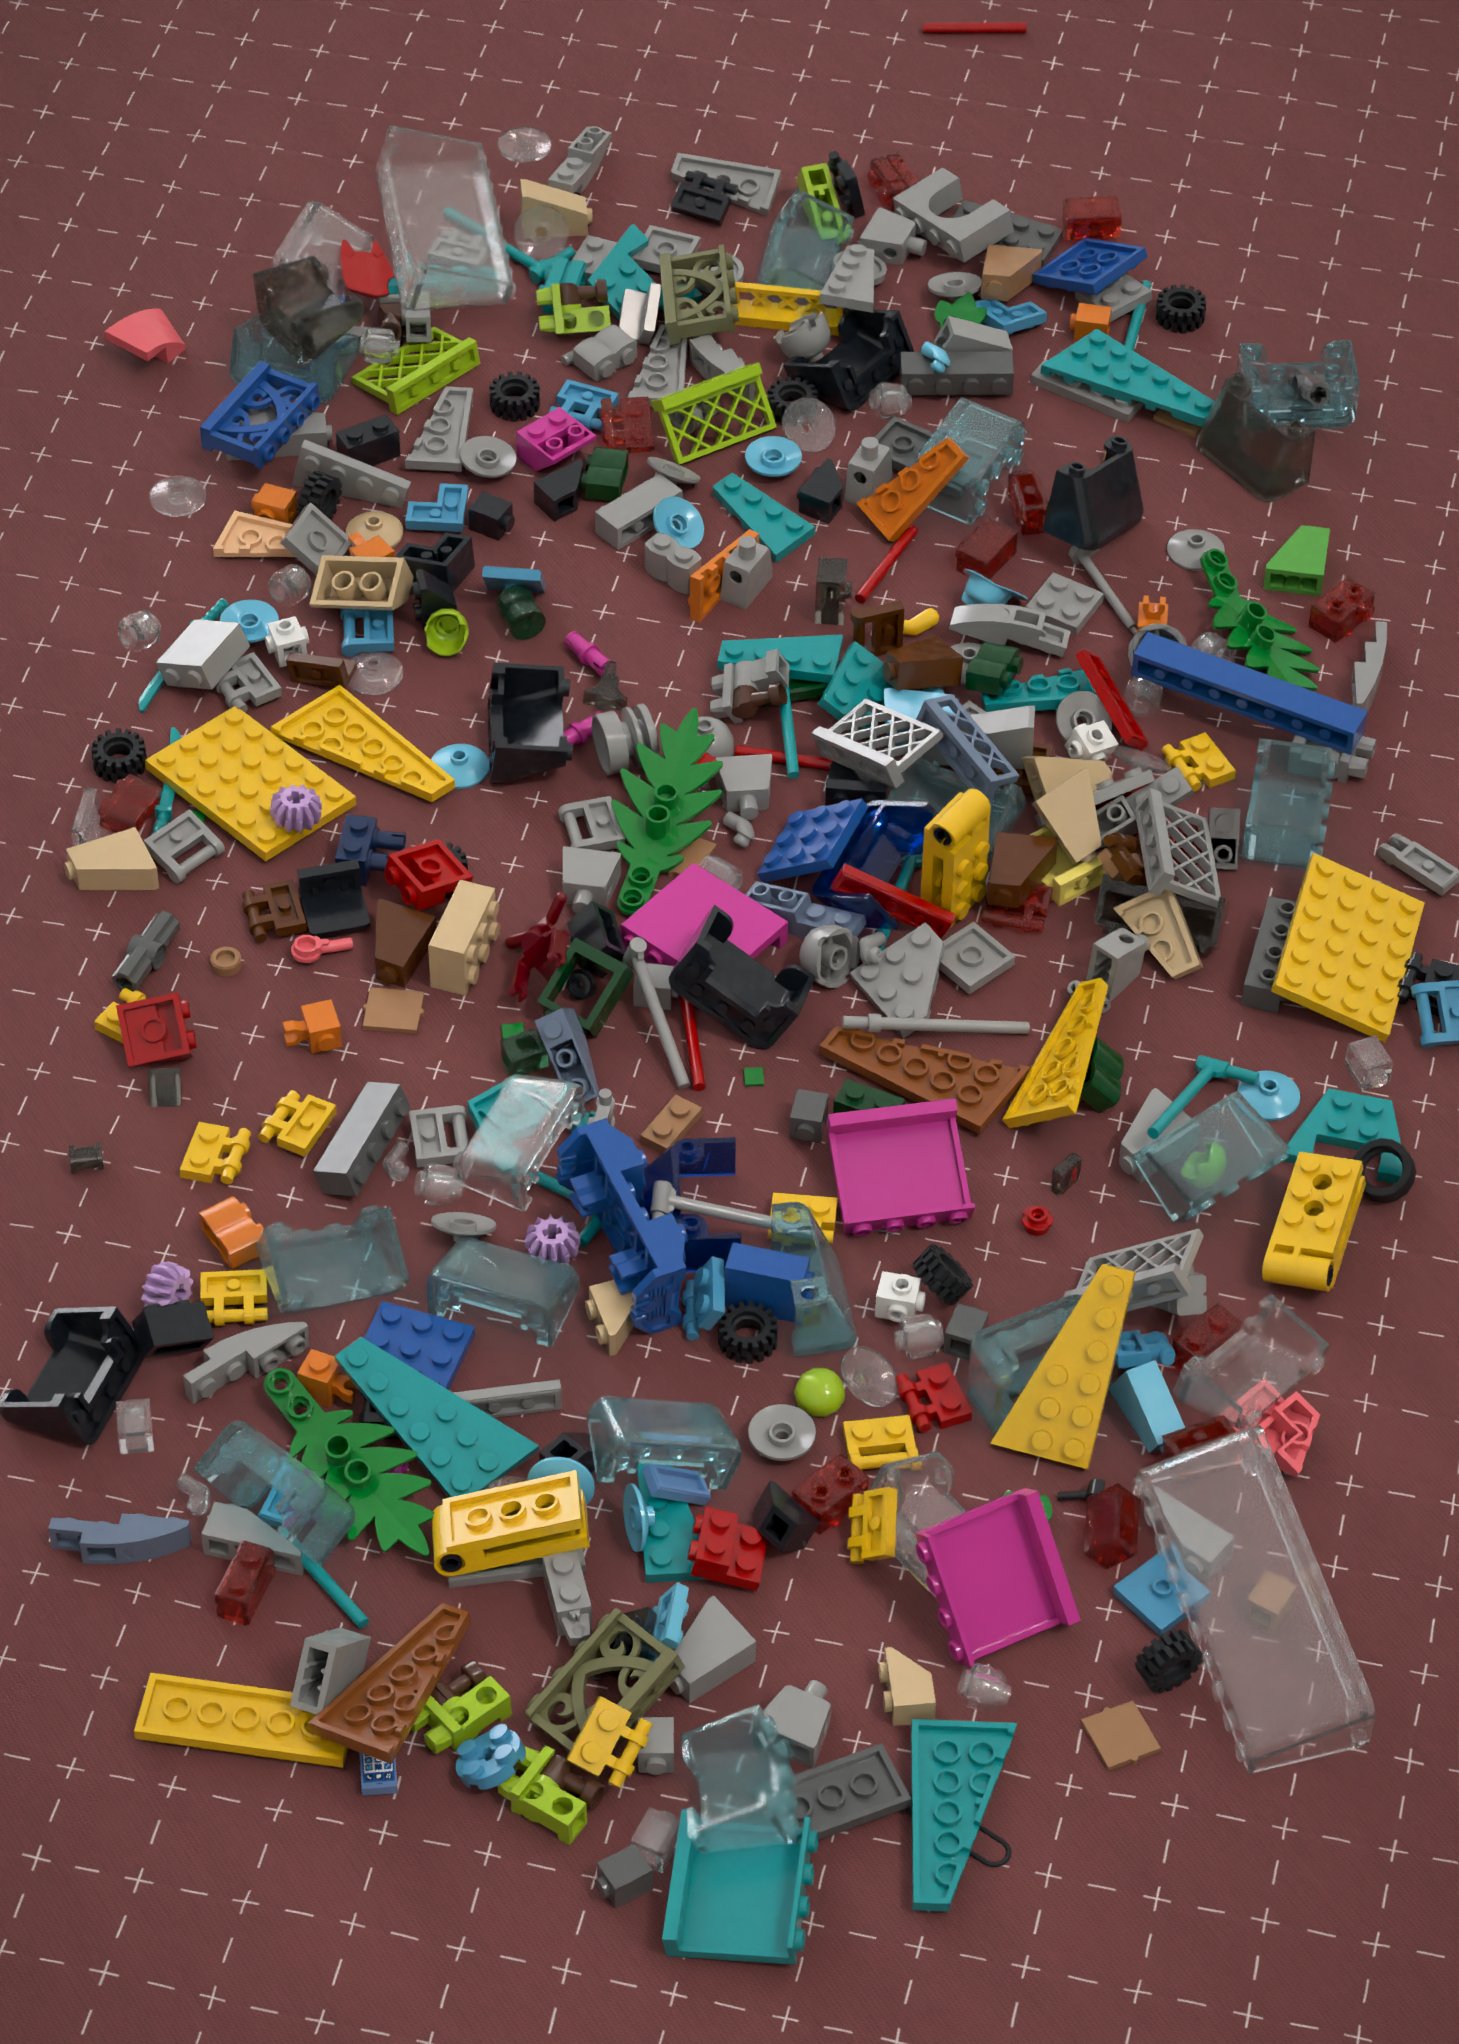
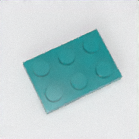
[818,641,894,739]

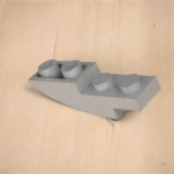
[548,126,612,194]
[689,333,756,402]
[949,603,1071,657]
[1096,766,1195,850]
[183,1322,310,1404]

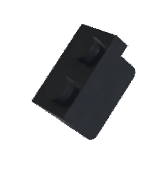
[825,762,888,815]
[297,859,370,937]

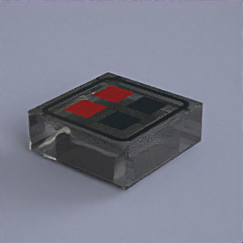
[1051,1152,1082,1197]

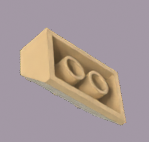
[309,555,414,610]

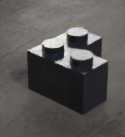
[395,533,475,592]

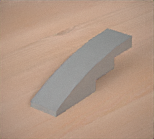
[1351,621,1387,711]

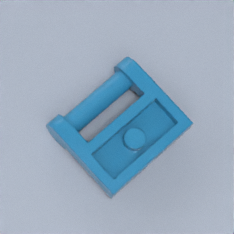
[340,609,394,657]
[1411,980,1459,1048]

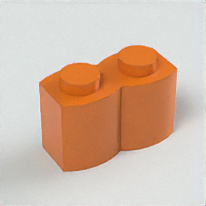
[198,1196,268,1269]

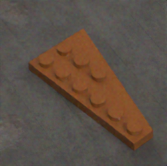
[819,1026,1030,1135]
[308,1603,471,1764]

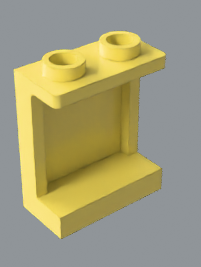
[1030,825,1108,907]

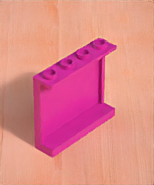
[621,863,788,966]
[826,1098,975,1236]
[915,1488,1081,1667]

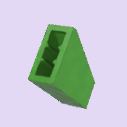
[1263,525,1330,597]

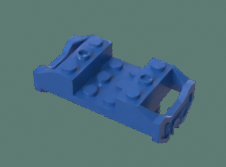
[556,1118,688,1334]

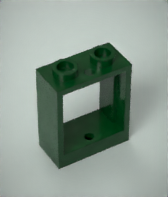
[537,938,634,1038]

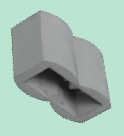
[573,325,637,381]
[645,533,702,595]

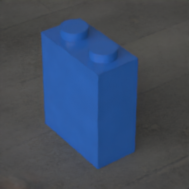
[725,1243,815,1324]

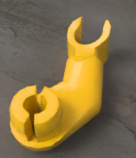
[903,608,939,636]

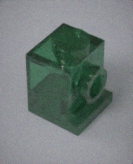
[500,1028,549,1077]

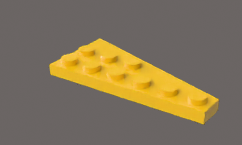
[270,685,455,802]
[1002,978,1108,1128]
[990,1264,1136,1469]

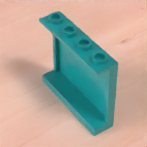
[662,1809,818,1965]

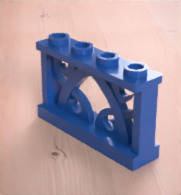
[200,361,321,469]

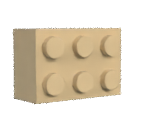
[428,880,500,996]

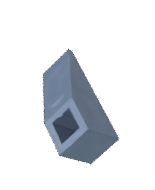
[535,1008,599,1105]

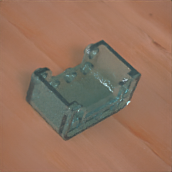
[1236,340,1360,430]
[915,397,1027,525]
[1241,738,1336,869]
[968,1294,1112,1433]
[193,1421,356,1567]

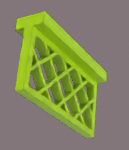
[351,326,480,415]
[651,363,777,465]

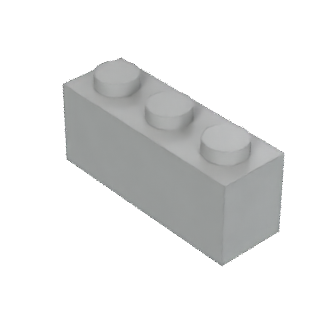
[595,473,683,550]

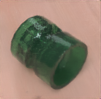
[496,585,546,640]

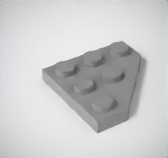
[849,922,945,1039]

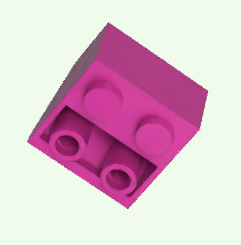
[516,407,596,471]

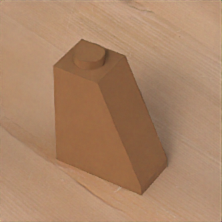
[980,244,1043,301]

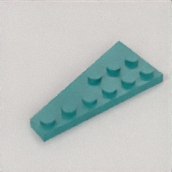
[1040,329,1223,427]
[334,1337,539,1498]
[911,1719,1017,1912]

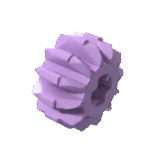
[270,783,322,833]
[525,1214,580,1270]
[141,1261,193,1307]

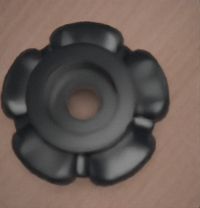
[567,969,596,1000]

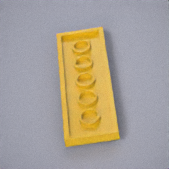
[134,1672,348,1768]

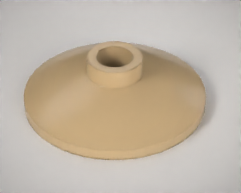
[346,511,403,548]

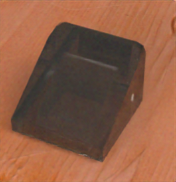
[148,1068,183,1107]

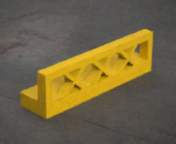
[734,282,843,336]

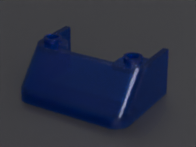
[812,800,938,930]
[642,1137,741,1273]

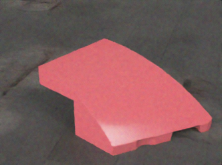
[105,308,186,364]
[1217,1380,1320,1477]

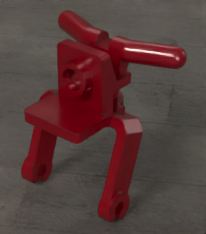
[505,892,579,1002]

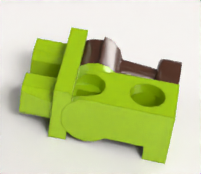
[536,279,611,335]
[411,1660,512,1754]
[498,1745,606,1846]

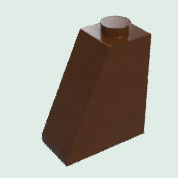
[883,637,964,690]
[988,832,1058,908]
[375,898,436,988]

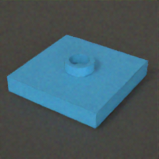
[482,566,546,593]
[1113,1550,1211,1637]

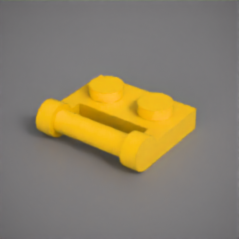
[843,1415,919,1474]

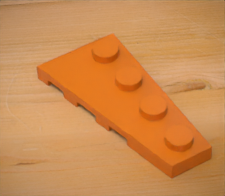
[856,437,970,543]
[688,529,759,623]

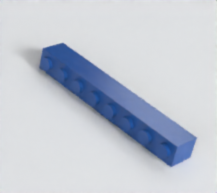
[1131,632,1368,755]

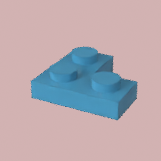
[975,299,1047,335]
[405,483,469,532]

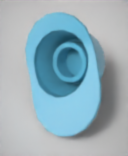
[961,569,1028,605]

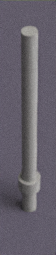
[842,1013,1030,1034]

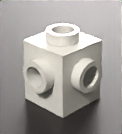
[265,616,309,667]
[1064,720,1119,761]
[875,1271,926,1324]

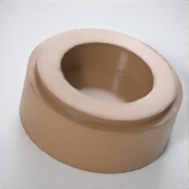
[210,947,242,977]

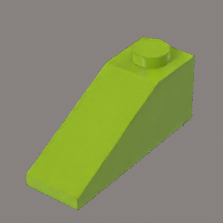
[796,163,848,244]

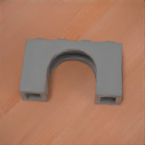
[893,167,1014,263]

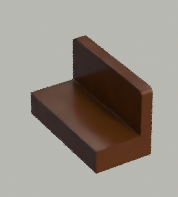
[286,652,358,688]

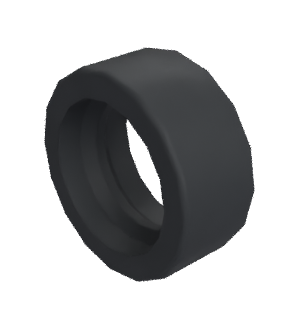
[1353,1138,1416,1203]

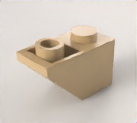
[585,1280,634,1356]
[878,1647,936,1726]

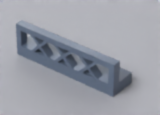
[916,694,1019,802]

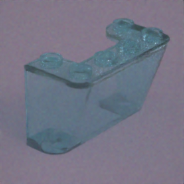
[1132,1090,1290,1222]
[771,1202,857,1356]
[256,1205,410,1313]
[681,1704,800,1853]

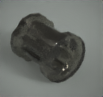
[68,1141,104,1174]

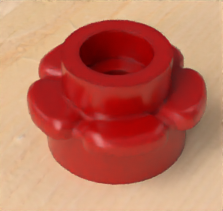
[1022,1206,1054,1236]

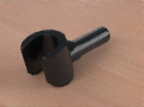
[1058,1479,1107,1506]

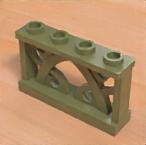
[659,244,739,345]
[525,1608,685,1753]

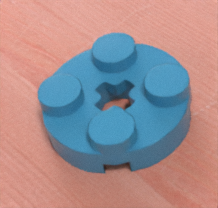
[456,1724,526,1790]

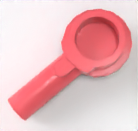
[291,935,353,963]

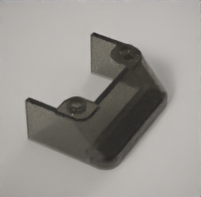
[1093,874,1230,955]

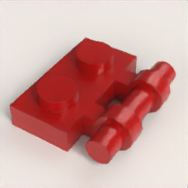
[895,1362,973,1432]

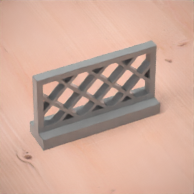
[811,698,944,789]
[1135,788,1222,908]
[1062,1229,1204,1313]

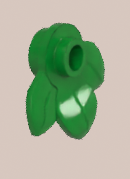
[935,292,987,330]

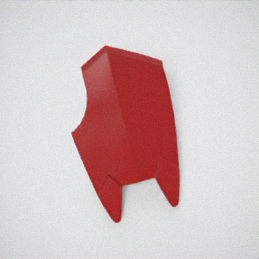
[340,239,395,300]

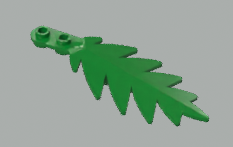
[1200,548,1320,691]
[611,708,723,916]
[264,1368,434,1557]

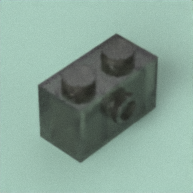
[815,557,853,625]

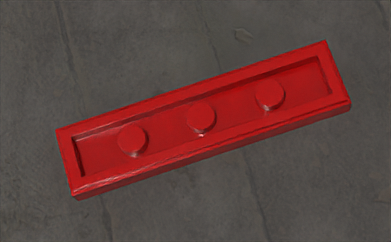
[1075,649,1149,751]
[830,863,956,939]

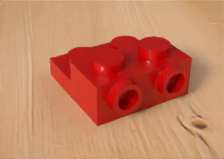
[384,839,473,911]
[116,992,197,1068]
[687,1506,767,1591]

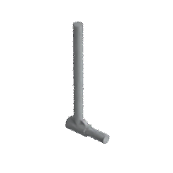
[623,937,690,1089]
[650,1180,818,1239]

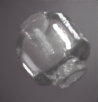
[359,327,400,365]
[868,382,912,419]
[268,564,311,607]
[117,610,161,652]
[1192,632,1235,662]
[1123,676,1164,717]
[415,1164,464,1208]
[893,1313,944,1360]
[957,1663,1011,1714]

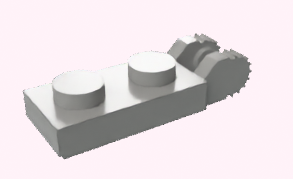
[1377,833,1459,896]

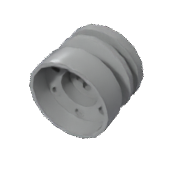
[591,703,659,775]

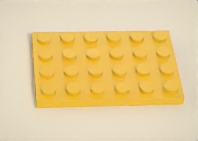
[145,706,356,861]
[1271,853,1425,1042]

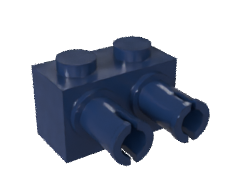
[335,814,406,887]

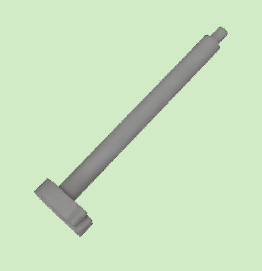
[1068,546,1137,636]

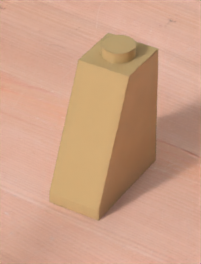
[520,179,593,239]
[1021,756,1112,801]
[1032,768,1102,864]
[64,827,159,890]

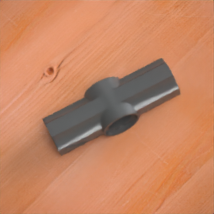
[1288,367,1330,407]
[112,910,180,992]

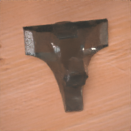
[583,661,627,711]

